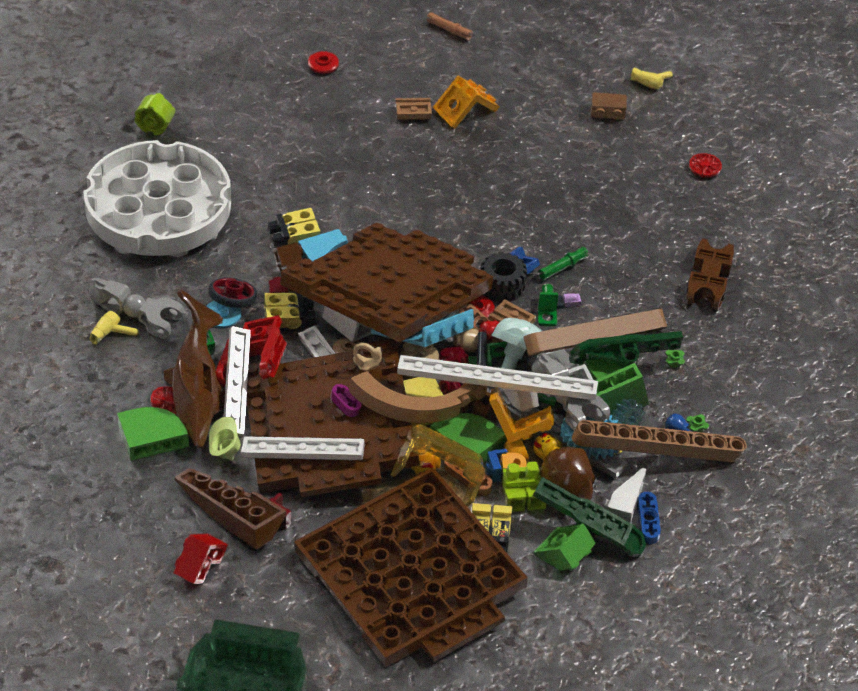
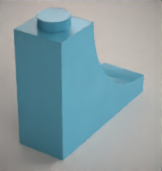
[298,229,348,261]

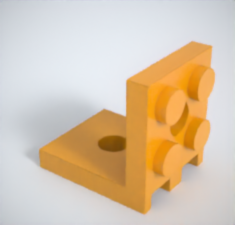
[432,75,499,129]
[489,387,554,443]

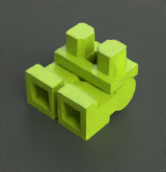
[502,461,546,512]

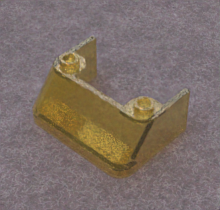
[391,424,485,507]

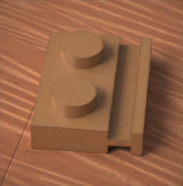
[396,98,432,120]
[489,300,536,324]

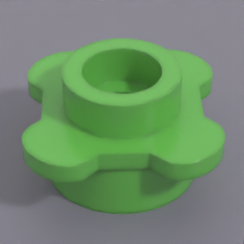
[666,350,685,368]
[686,414,709,433]

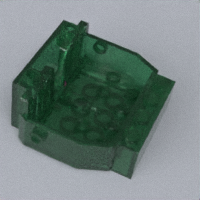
[176,619,307,691]

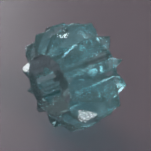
[612,399,646,426]

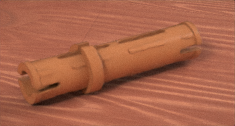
[426,12,473,41]

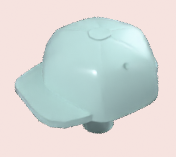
[492,318,542,370]

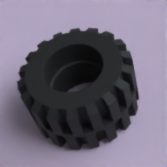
[480,252,527,301]

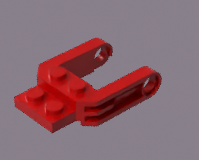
[216,315,287,387]

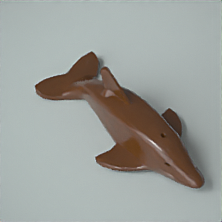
[163,289,225,448]

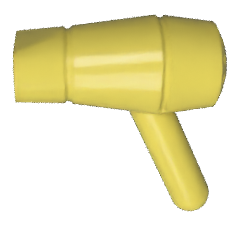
[630,68,673,90]
[89,311,139,345]

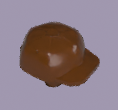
[539,446,595,500]

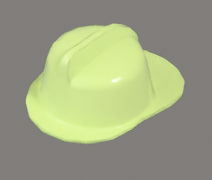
[209,416,241,461]

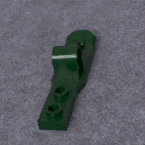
[569,331,683,369]
[532,477,646,557]

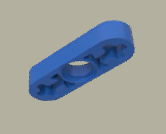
[638,492,661,544]

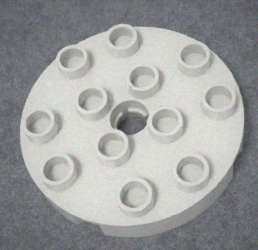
[83,140,231,257]

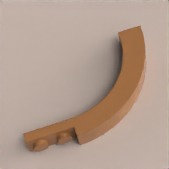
[349,371,488,423]

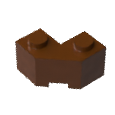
[272,242,303,271]

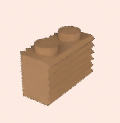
[591,92,627,120]

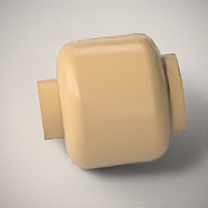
[453,328,479,353]

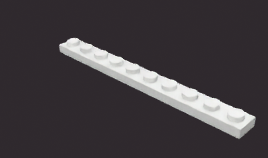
[397,355,598,400]

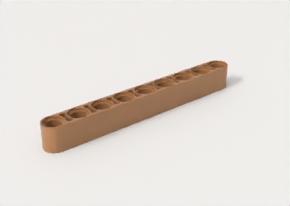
[523,309,667,356]
[572,420,747,462]

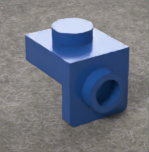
[511,247,540,274]
[485,449,508,483]

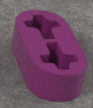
[330,384,362,417]

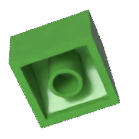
[533,523,596,570]

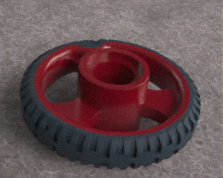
[208,277,257,308]

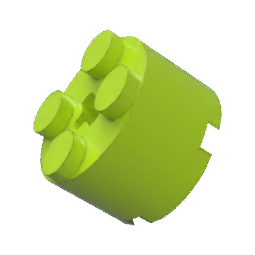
[134,93,176,135]

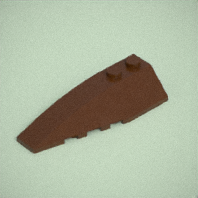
[174,468,286,549]

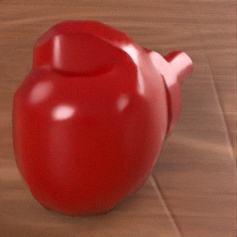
[479,320,499,341]

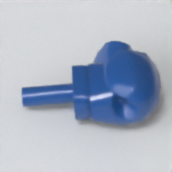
[665,413,693,432]

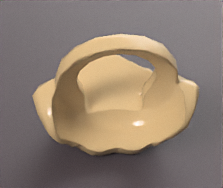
[353,343,382,372]

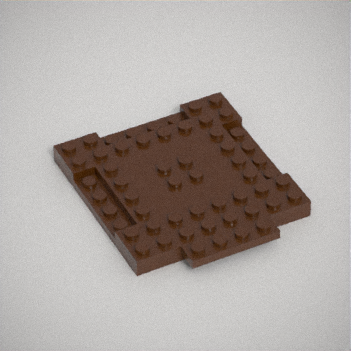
[280,223,494,342]
[246,338,420,497]
[294,467,528,667]

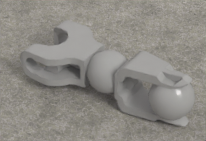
[89,278,185,339]
[532,352,610,430]

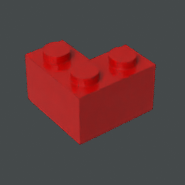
[173,534,228,584]

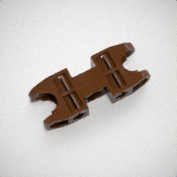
[686,238,734,311]

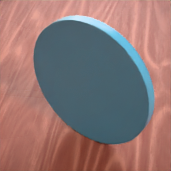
[207,301,241,328]

